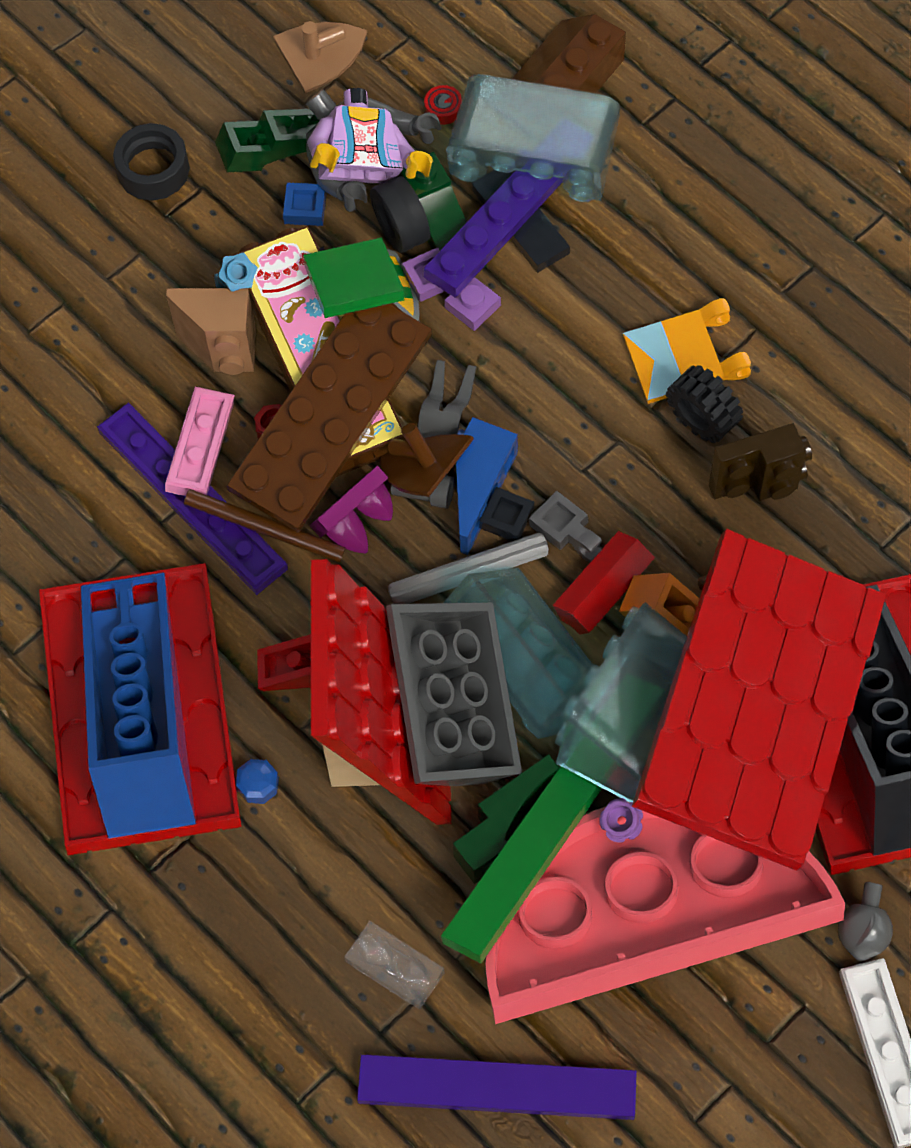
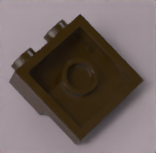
[709,423,812,501]

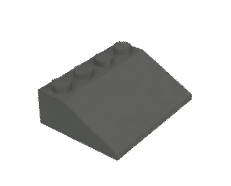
[386,602,522,786]

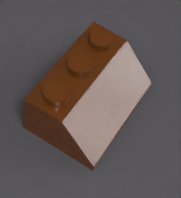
[497,14,626,133]

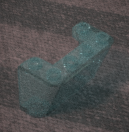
[446,74,620,202]
[555,602,687,803]

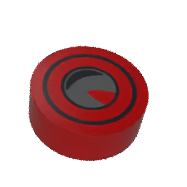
[424,85,463,125]

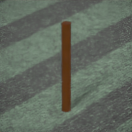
[184,489,346,563]

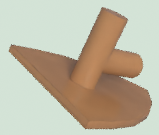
[273,21,368,94]

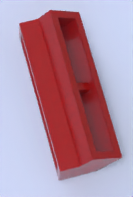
[553,531,655,635]

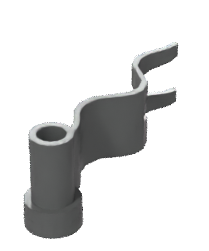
[391,360,477,509]

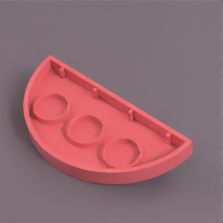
[485,799,845,1024]

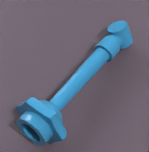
[214,252,258,292]

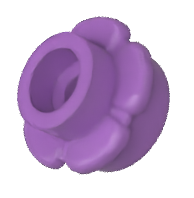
[599,798,643,843]

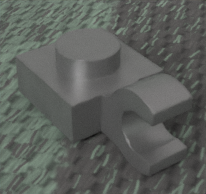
[529,491,602,563]

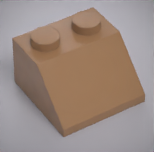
[166,288,256,375]

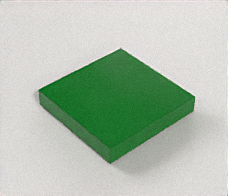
[303,237,405,318]

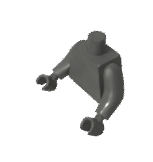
[305,89,442,212]

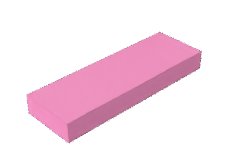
[165,386,235,496]

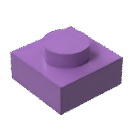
[402,248,444,302]
[444,277,501,331]

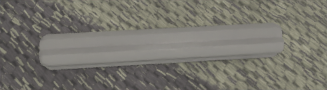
[388,533,549,604]

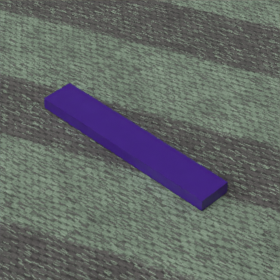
[97,402,288,595]
[357,1055,637,1120]

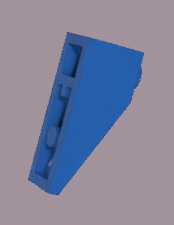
[456,417,518,555]

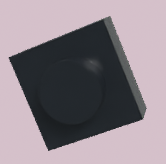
[480,487,534,541]

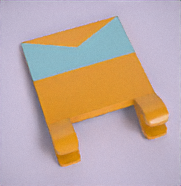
[623,298,751,404]

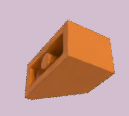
[619,573,700,648]

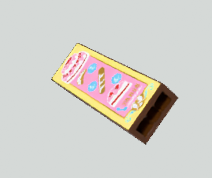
[233,226,405,477]

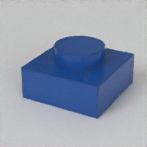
[283,183,327,226]

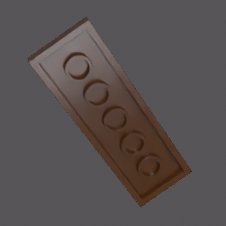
[227,304,432,533]

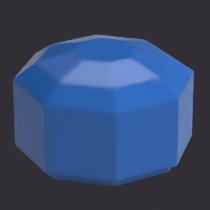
[236,759,279,804]

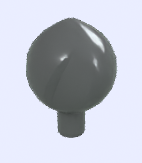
[837,882,893,961]

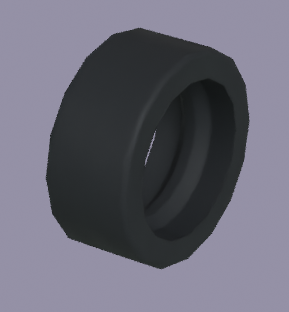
[113,123,190,201]

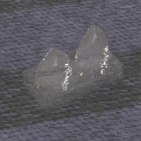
[344,920,445,1010]

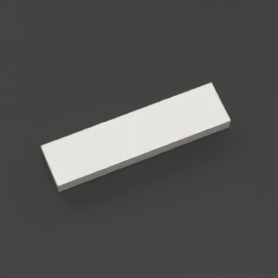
[839,958,911,1148]

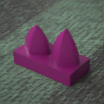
[309,465,393,554]

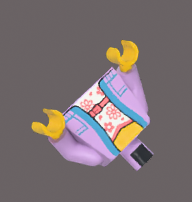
[307,88,433,184]

